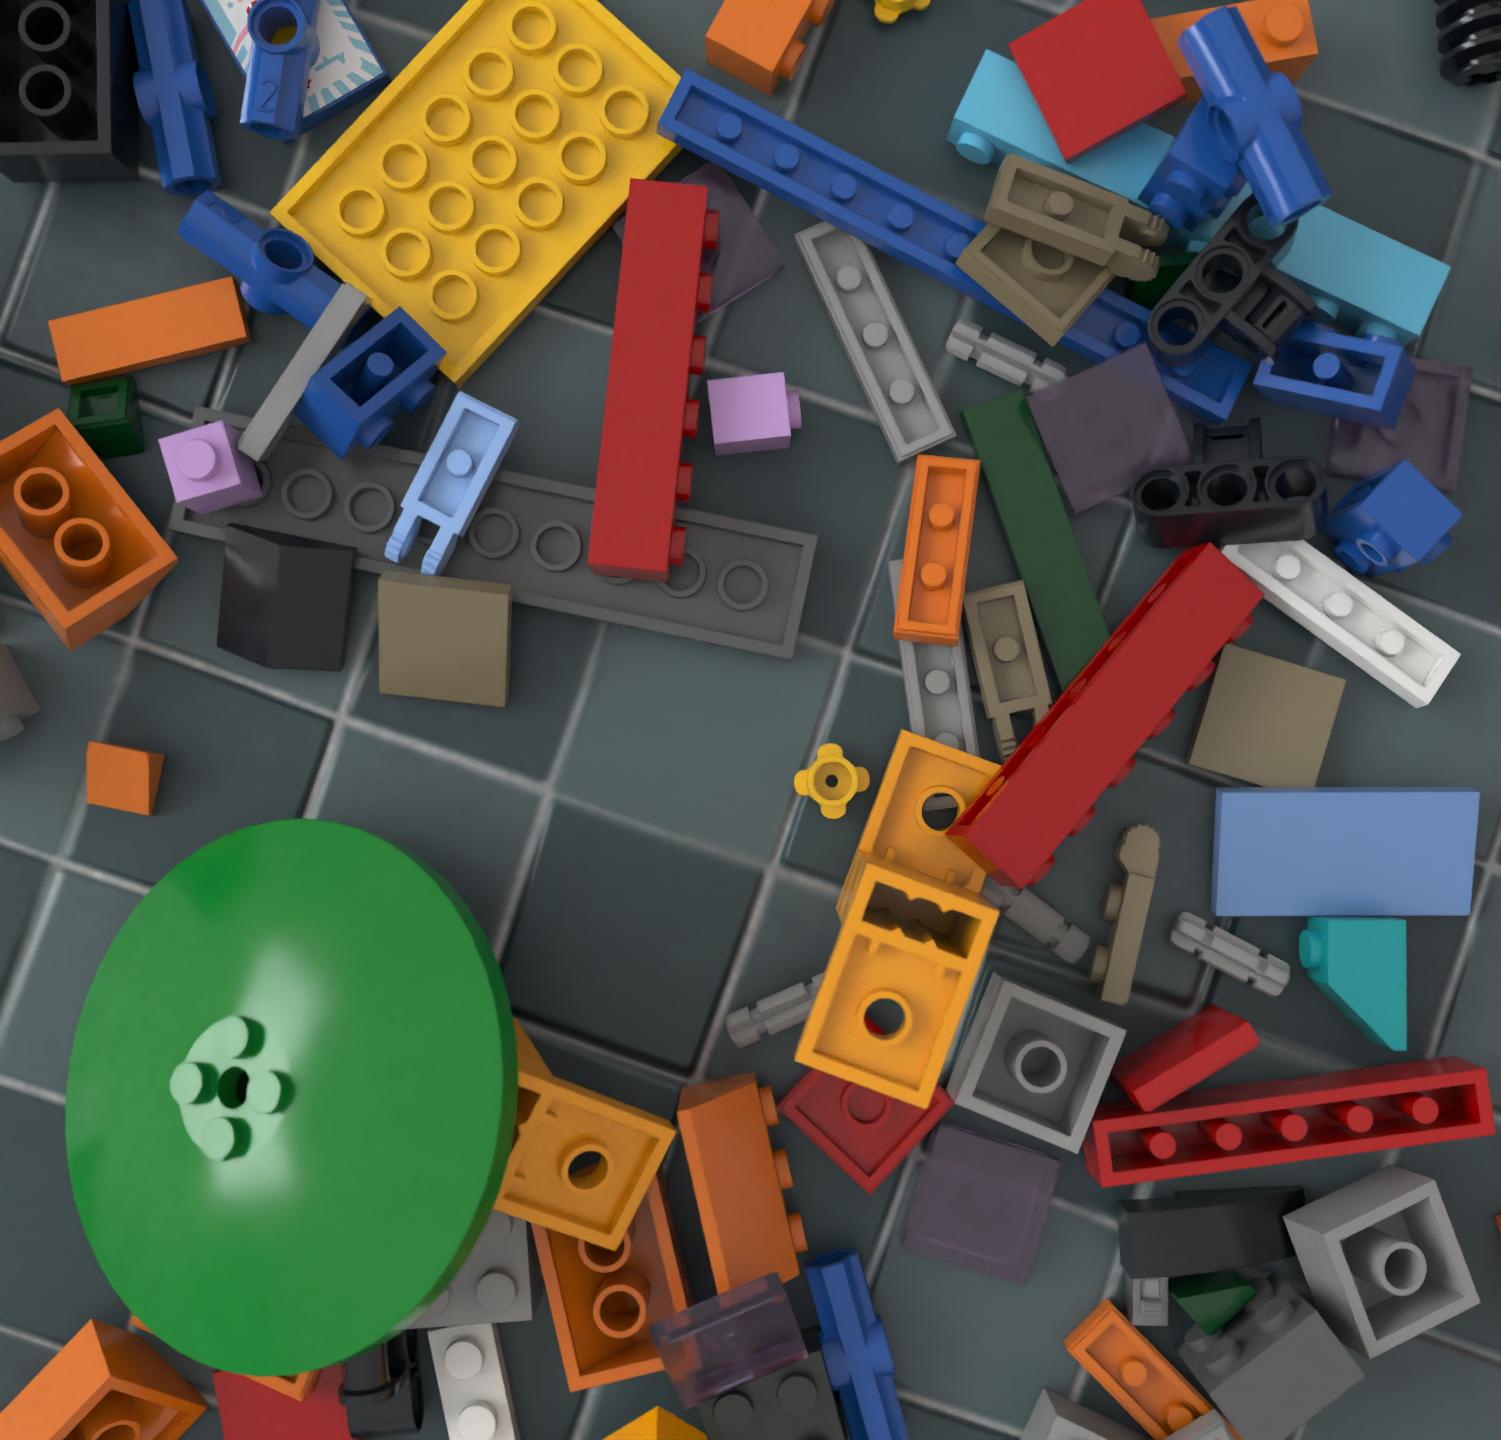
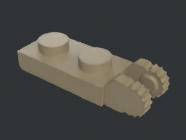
[984,153,1170,282]
[962,580,1053,765]
[1087,824,1162,1006]

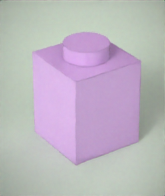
[707,372,802,456]
[158,420,263,515]

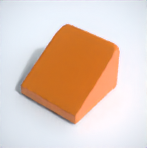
[86,741,165,816]

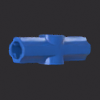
[127,0,222,197]
[240,0,321,141]
[1177,6,1332,228]
[177,189,373,351]
[804,1248,910,1440]

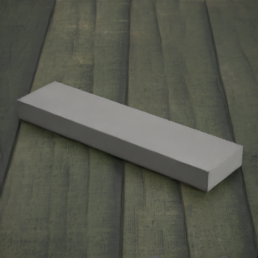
[794,221,957,465]
[887,559,980,811]

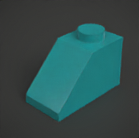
[1299,916,1407,1051]

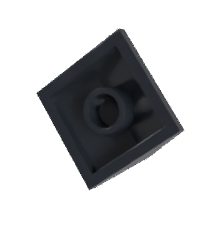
[217,523,357,671]

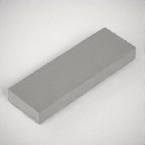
[237,282,373,462]

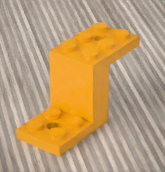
[794,729,1001,1110]
[493,1017,677,1251]

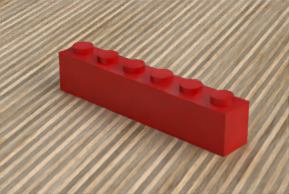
[587,178,720,582]
[944,542,1265,889]
[1083,1056,1496,1188]

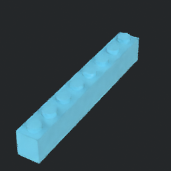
[946,49,1451,347]

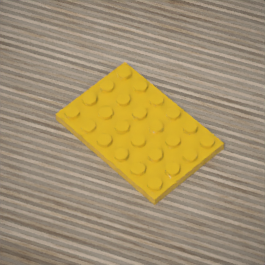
[269,0,683,388]

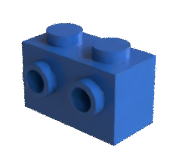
[1137,95,1247,232]
[294,306,447,460]
[1253,322,1417,431]
[1321,459,1464,578]

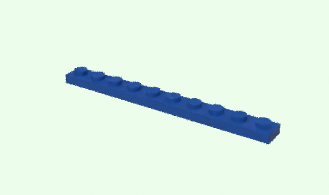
[657,68,1253,426]

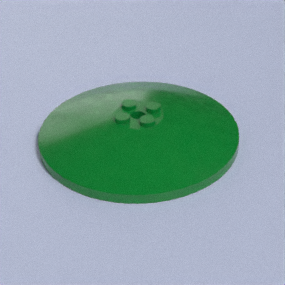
[65,818,518,1377]

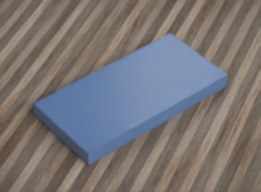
[1210,787,1480,916]

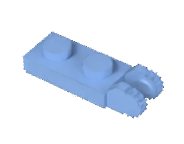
[384,391,521,576]

